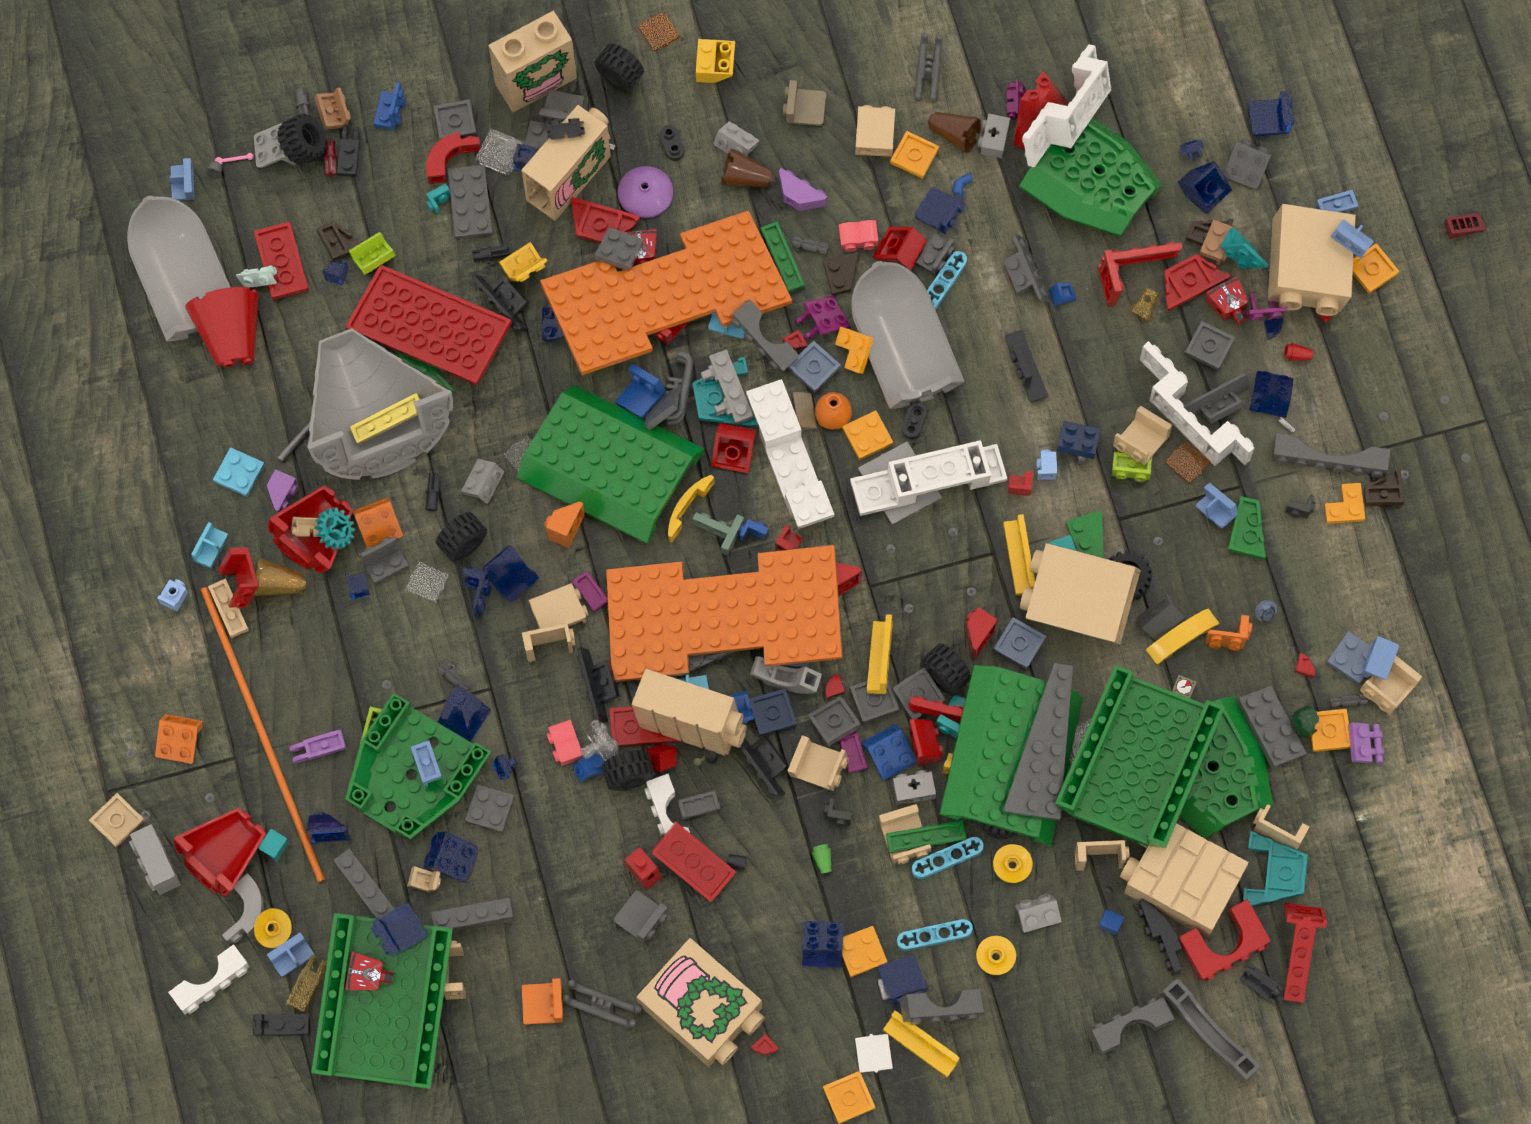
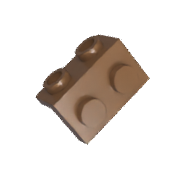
[314,88,350,130]
[1200,219,1234,266]

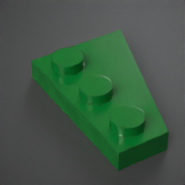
[1228,496,1266,560]
[1066,510,1104,558]

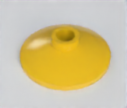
[993,844,1033,883]
[254,908,292,948]
[976,936,1016,975]

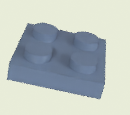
[788,341,841,393]
[993,617,1046,670]
[1326,631,1371,685]

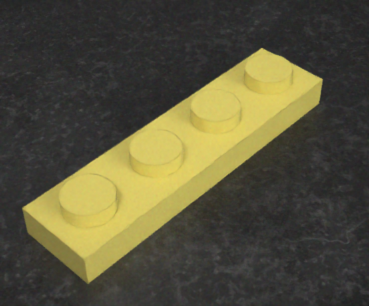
[350,393,421,445]

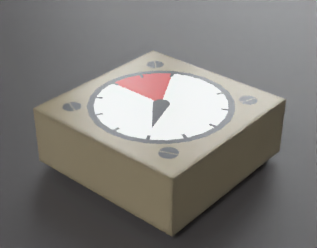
[1172,675,1196,698]

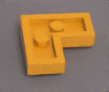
[835,327,874,374]
[1324,483,1365,524]

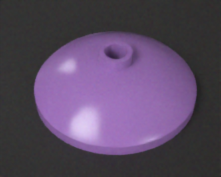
[618,166,673,219]

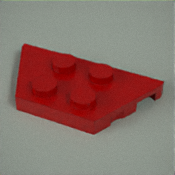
[571,197,640,244]
[1164,254,1231,311]

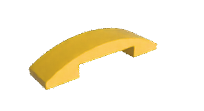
[668,475,714,543]
[1145,609,1220,666]

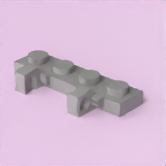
[701,350,753,424]

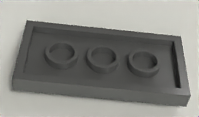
[448,165,493,240]
[1236,686,1307,769]

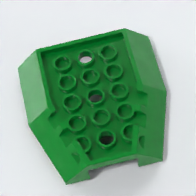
[1019,117,1163,236]
[345,693,492,840]
[1180,696,1273,839]

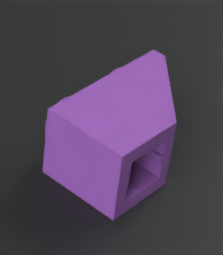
[267,469,299,514]

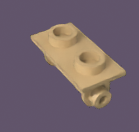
[291,517,320,537]

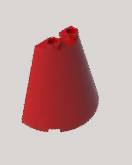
[1014,72,1069,150]
[185,287,259,368]
[268,485,353,572]
[174,808,266,896]

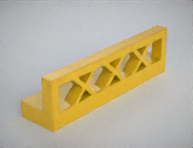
[1003,514,1035,596]
[867,614,893,694]
[883,1011,960,1078]

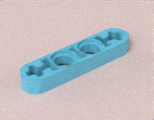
[927,251,967,310]
[912,837,983,879]
[897,919,973,951]

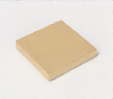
[89,793,145,848]

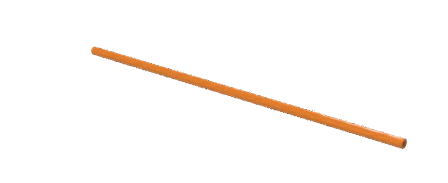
[201,587,325,883]

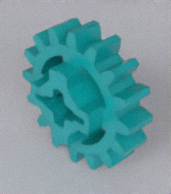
[314,508,355,550]

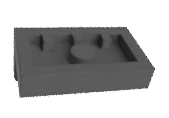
[916,233,955,276]

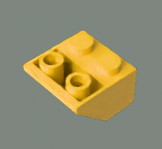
[696,39,735,83]

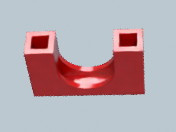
[1178,899,1271,981]

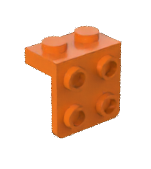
[1205,615,1252,651]

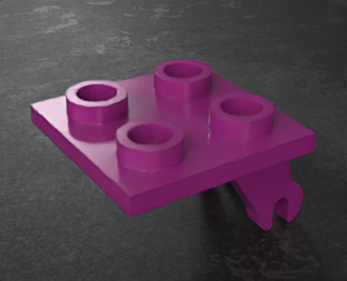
[1244,292,1287,320]
[794,296,851,341]

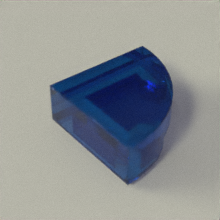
[1264,318,1283,340]

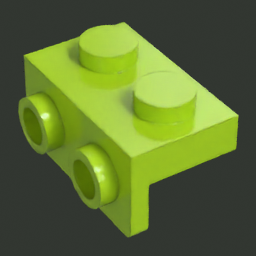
[349,232,396,275]
[1111,452,1152,482]

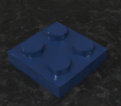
[1057,421,1101,459]
[749,688,797,737]

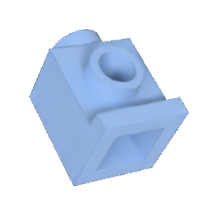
[1036,450,1057,480]
[158,579,188,612]

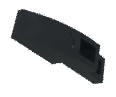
[1136,899,1182,976]

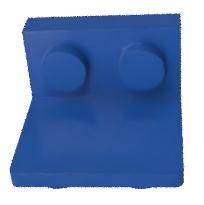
[374,82,406,131]
[616,364,667,419]
[861,724,917,780]

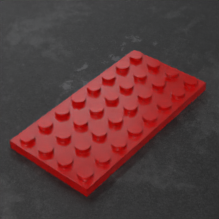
[345,264,512,386]

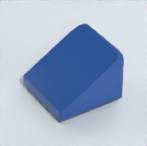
[1049,283,1076,305]
[1099,909,1124,935]

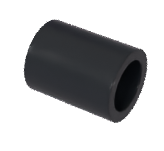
[728,854,747,870]

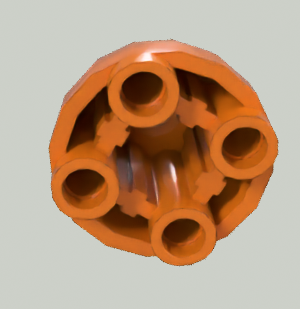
[815,392,852,430]

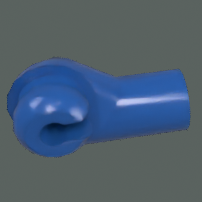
[952,173,973,198]

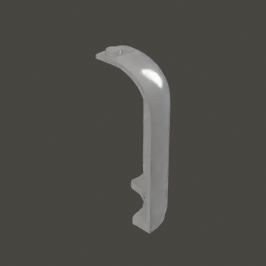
[127,196,230,342]
[851,261,965,409]

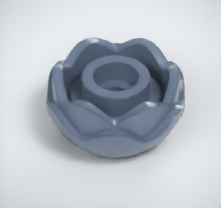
[1255,600,1277,622]

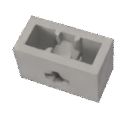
[978,114,1010,159]
[893,770,936,806]

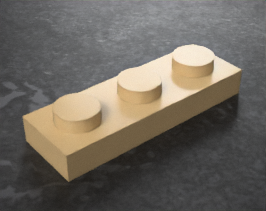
[208,579,249,638]

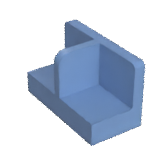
[169,158,195,201]
[1314,190,1358,213]
[1330,220,1373,259]
[1196,483,1238,528]
[1361,636,1399,680]
[411,741,442,788]
[267,933,315,977]

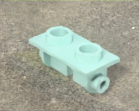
[236,266,277,288]

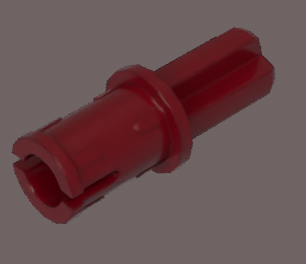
[323,140,337,177]

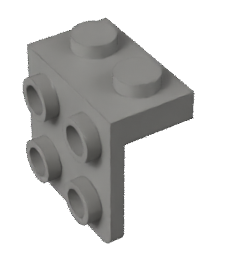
[254,123,295,168]

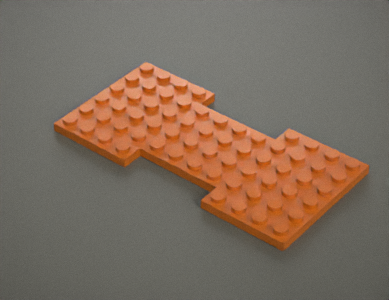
[540,210,792,375]
[606,545,843,682]

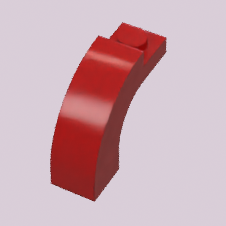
[426,132,481,184]

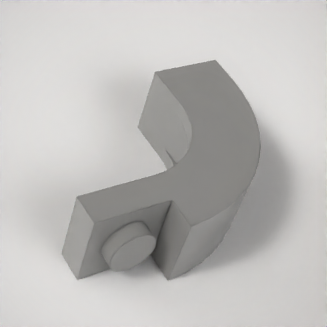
[750,656,822,694]
[222,873,264,945]

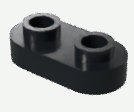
[660,125,684,161]
[902,402,927,439]

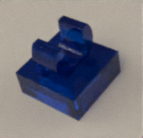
[1180,139,1204,161]
[492,754,517,781]

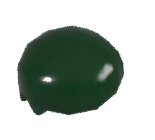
[1292,706,1319,738]

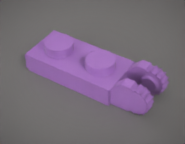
[289,729,347,763]

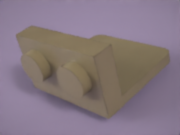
[783,80,826,126]

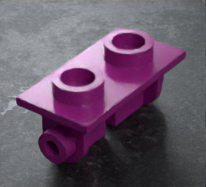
[1007,79,1026,119]

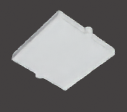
[855,1034,893,1073]

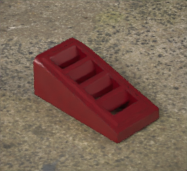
[1444,213,1486,239]

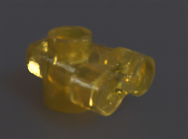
[1130,287,1159,320]

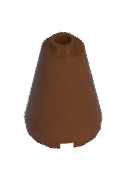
[928,112,982,153]
[721,149,774,187]

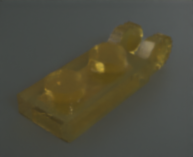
[286,955,327,1013]

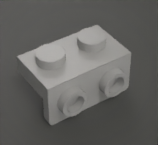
[714,121,759,156]
[461,459,504,504]
[1015,894,1062,933]

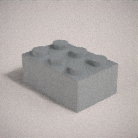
[129,824,181,895]

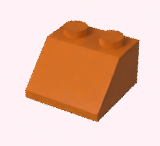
[545,502,585,548]

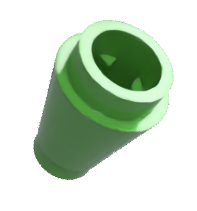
[812,844,832,874]

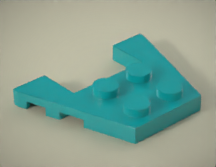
[692,357,758,427]
[1243,831,1308,906]

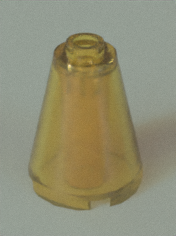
[254,558,306,596]

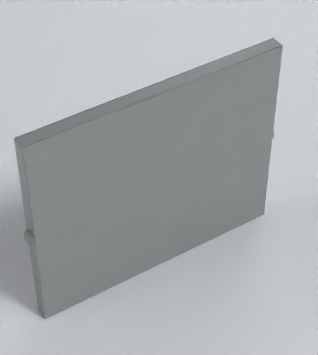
[858,442,942,525]

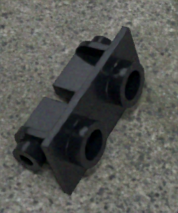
[546,118,585,140]
[1240,964,1283,1003]

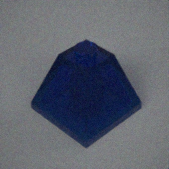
[1177,161,1232,214]
[438,685,491,742]
[307,812,351,843]

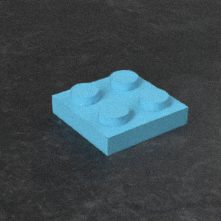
[213,447,265,497]

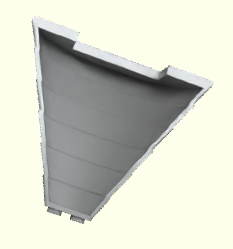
[307,328,453,480]

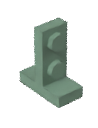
[693,512,744,556]

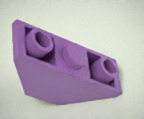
[779,168,827,211]

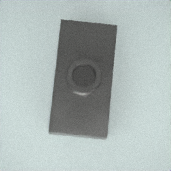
[677,790,721,820]

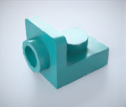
[426,183,451,215]

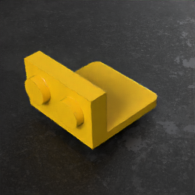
[499,242,548,282]

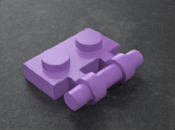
[1348,722,1385,764]

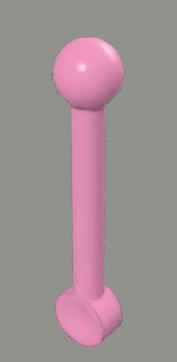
[215,153,254,164]

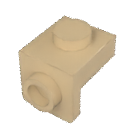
[407,866,441,893]

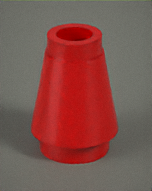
[1284,343,1313,361]

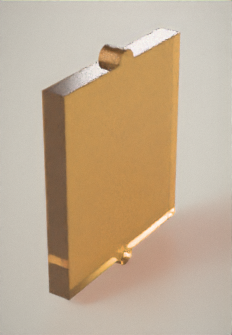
[638,12,680,52]
[1165,440,1211,484]

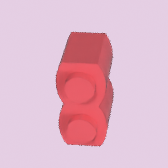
[839,220,878,252]
[547,720,583,766]

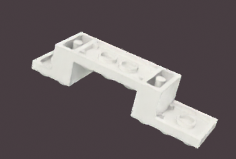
[1023,45,1111,167]
[1140,341,1254,466]
[746,379,834,529]
[850,440,1007,516]

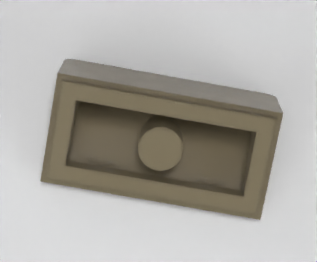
[792,392,817,431]

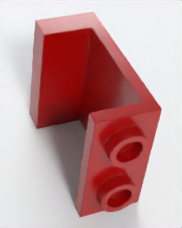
[218,547,259,609]

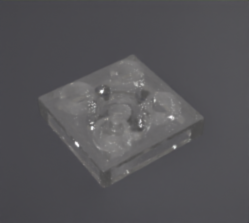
[580,718,619,761]

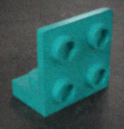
[1220,228,1269,269]

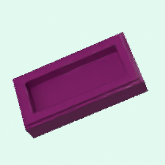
[571,571,608,612]
[839,731,868,774]

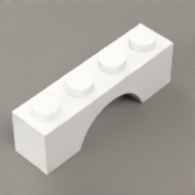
[644,774,690,835]
[168,944,250,1014]

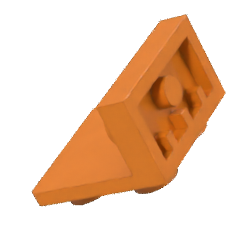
[353,497,403,548]
[155,714,203,764]
[522,978,563,1025]

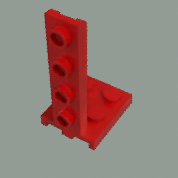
[1097,242,1182,307]
[908,696,963,723]
[1283,902,1327,1003]

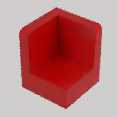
[1008,471,1033,496]
[775,525,803,551]
[646,744,677,772]

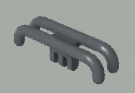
[914,32,943,103]
[663,350,694,426]
[562,979,643,1028]

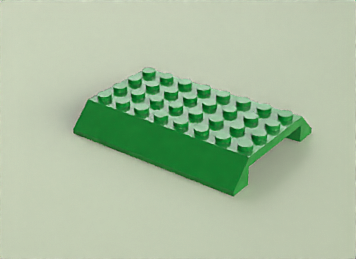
[517,385,705,544]
[939,665,1083,846]
[1055,665,1225,848]
[311,913,453,1089]

